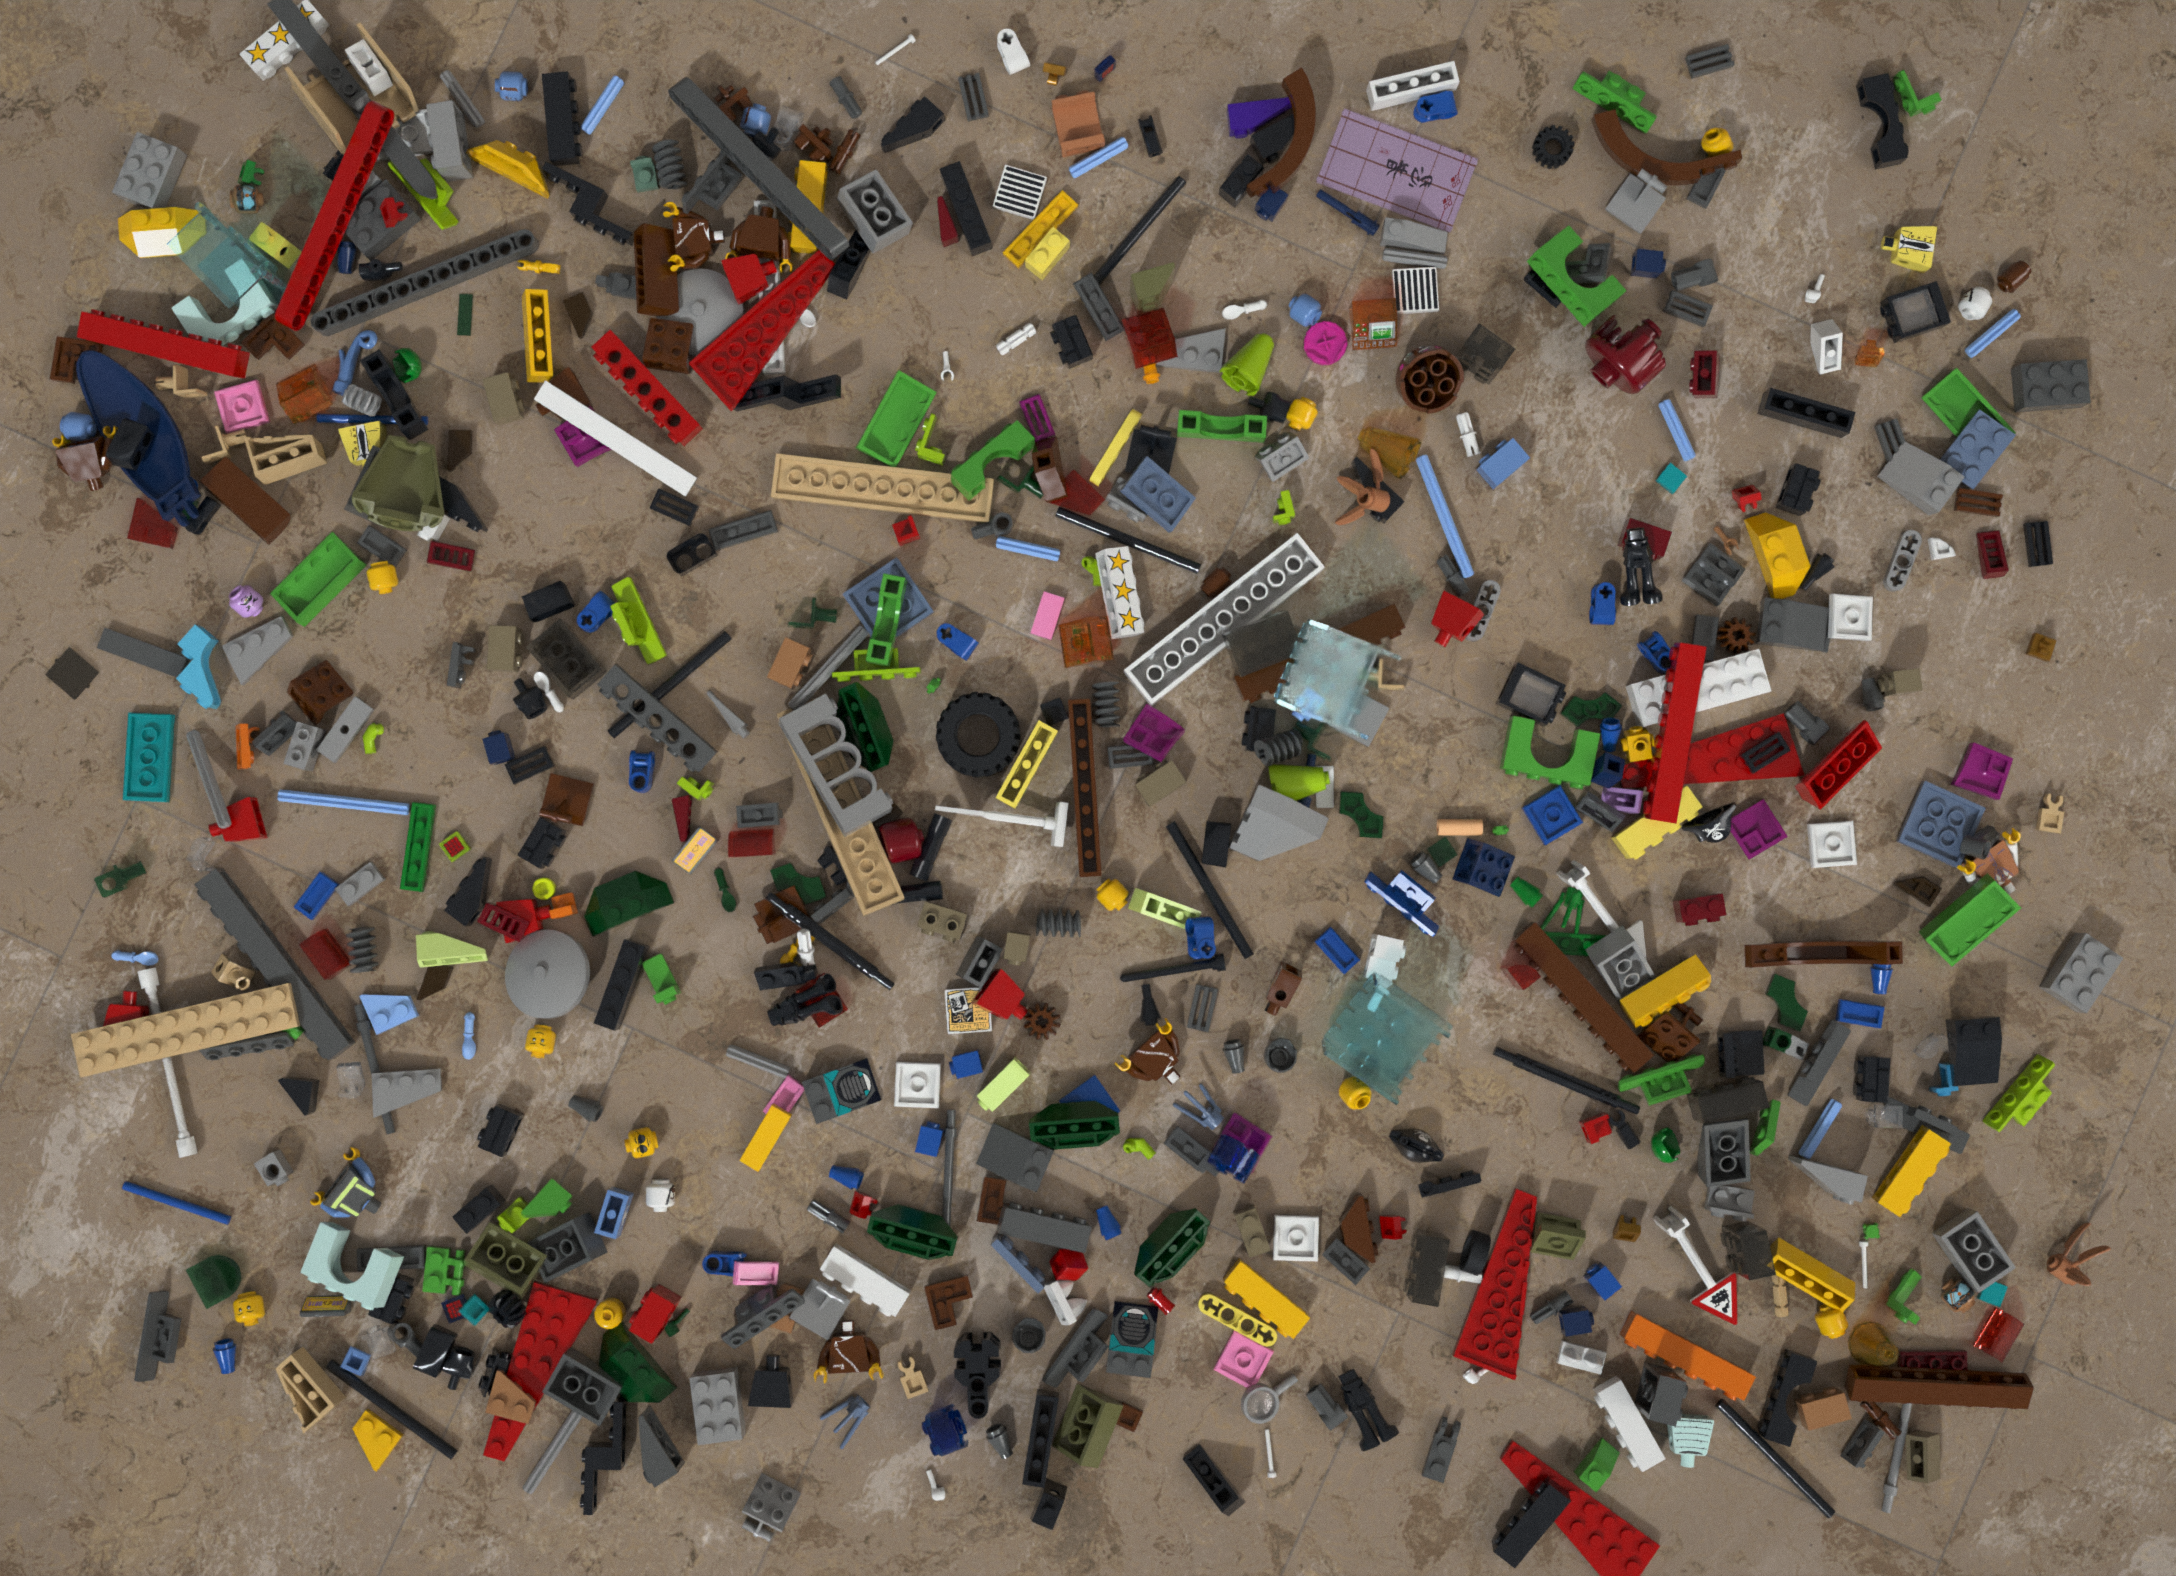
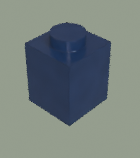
[1255,187,1289,222]
[1630,249,1666,279]
[482,730,516,765]
[1591,752,1625,789]
[1558,1306,1594,1337]

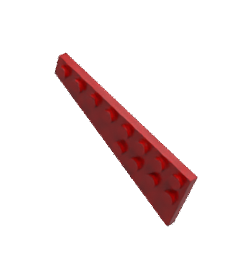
[688,250,835,411]
[1619,713,1804,789]
[1452,1188,1537,1380]
[483,1281,598,1462]
[1500,1440,1660,1576]

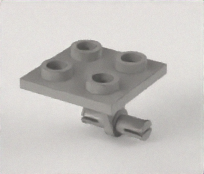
[1605,168,1667,234]
[789,1278,850,1340]
[742,1473,801,1542]

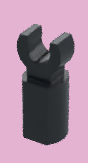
[1607,1109,1641,1149]

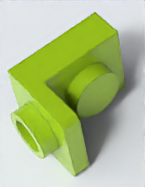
[1272,490,1295,526]
[677,776,714,801]
[497,1196,529,1233]

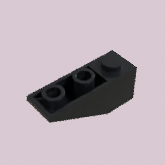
[880,96,945,153]
[827,230,871,300]
[439,476,488,532]
[444,857,492,926]

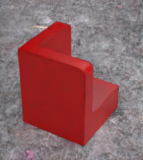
[892,515,921,546]
[1579,1112,1612,1144]
[1049,1249,1089,1281]

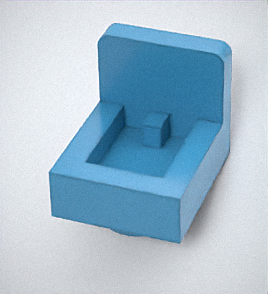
[1929,1062,1959,1096]

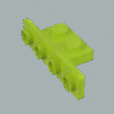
[388,158,458,230]
[610,577,667,664]
[832,648,921,682]
[1982,1054,2055,1132]

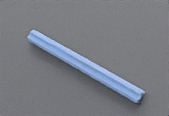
[1416,455,1474,579]
[277,789,410,815]

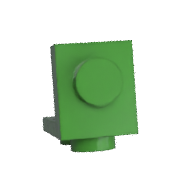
[1893,70,1942,117]
[642,954,681,1005]
[1886,1268,1922,1325]

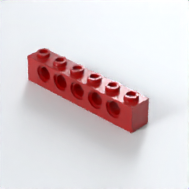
[591,330,703,446]

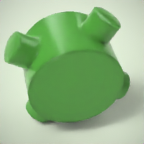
[926,677,941,694]
[1492,825,1509,836]
[1862,1222,1880,1240]

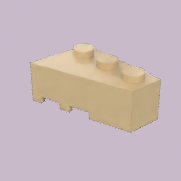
[244,435,327,485]
[275,1347,346,1434]

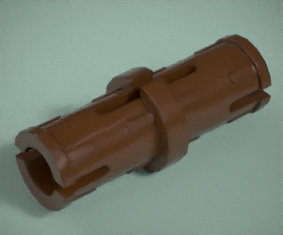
[828,129,861,175]
[1860,1401,1902,1440]

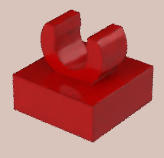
[380,197,408,228]
[1732,484,1762,512]
[849,1191,878,1219]
[1379,1215,1407,1240]

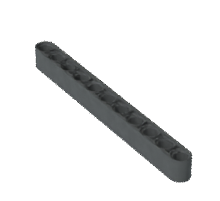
[668,77,849,260]
[310,229,539,336]

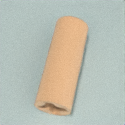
[1436,819,1483,836]

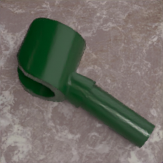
[665,1308,690,1337]

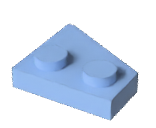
[359,994,419,1035]

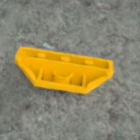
[466,140,550,199]
[118,207,208,258]
[1744,512,1810,599]

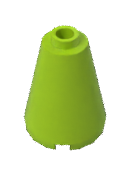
[1220,333,1274,396]
[1268,764,1330,801]

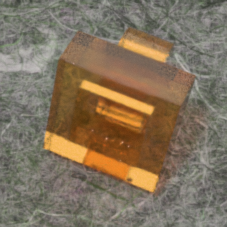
[1855,339,1884,367]

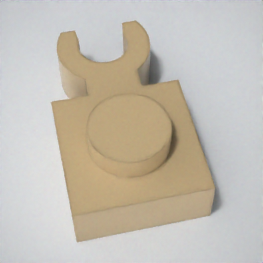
[2036,794,2064,834]
[898,1355,929,1399]

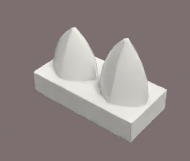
[1044,1280,1087,1325]
[1556,1340,1606,1375]

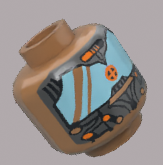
[230,185,264,214]
[1941,1279,1976,1313]

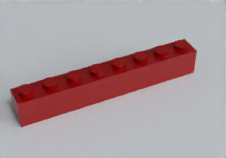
[77,309,250,378]
[1643,642,1707,824]

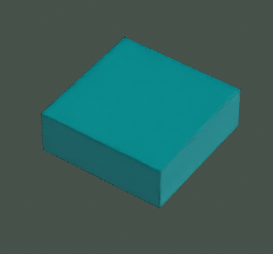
[1655,463,1687,494]
[1977,1282,2008,1307]
[458,1294,489,1326]

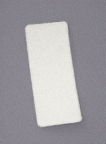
[1316,766,1334,808]

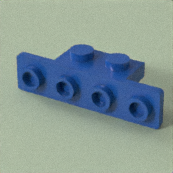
[1364,870,1439,937]

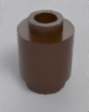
[1997,260,2032,293]
[1200,567,1232,599]

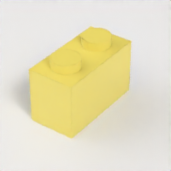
[1025,227,1070,281]

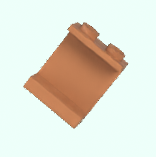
[1051,90,1105,158]

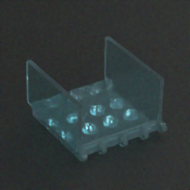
[167,202,288,327]
[1273,619,1402,740]
[1321,972,1453,1105]

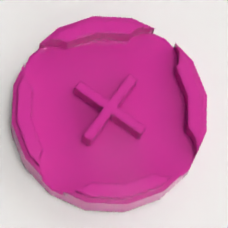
[1303,321,1347,366]

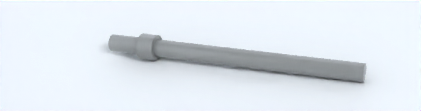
[1881,1403,1912,1513]

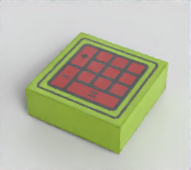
[439,831,471,862]

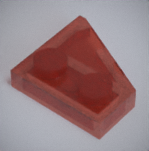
[1045,469,1106,516]
[127,498,178,549]

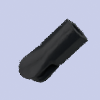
[1138,115,1163,158]
[185,496,221,535]

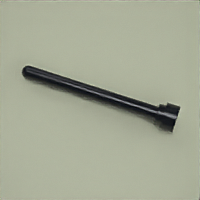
[1120,953,1226,982]

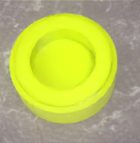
[532,878,556,900]

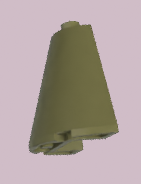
[352,435,444,531]

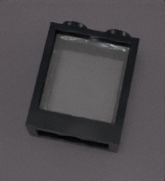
[1880,281,1951,343]
[1496,662,1566,726]

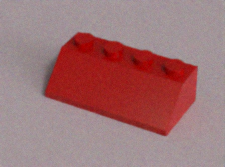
[1795,720,1882,810]

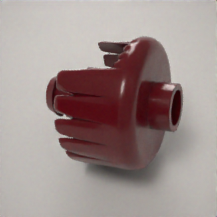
[1585,315,1666,394]

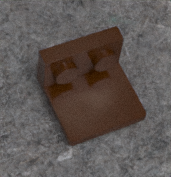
[642,318,694,374]
[287,660,353,726]

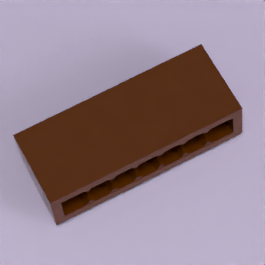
[633,223,679,316]
[199,456,291,545]

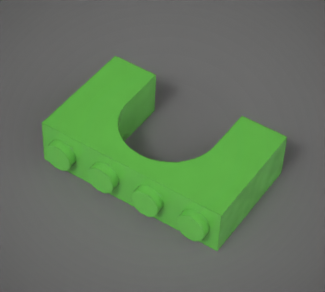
[1527,225,1627,327]
[1499,716,1600,790]

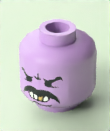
[229,585,263,618]

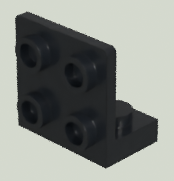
[1717,1030,1765,1078]

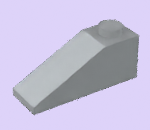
[1380,217,1448,255]

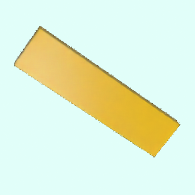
[1003,190,1078,269]

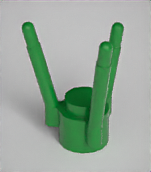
[1540,887,1585,934]

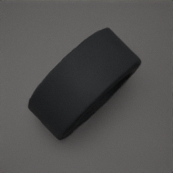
[1459,1230,1491,1276]

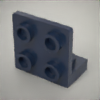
[1452,838,1515,897]

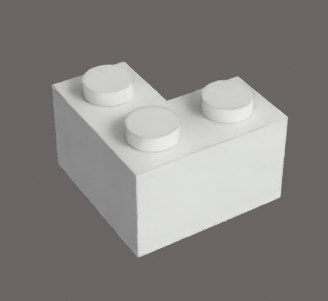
[1363,934,1406,984]

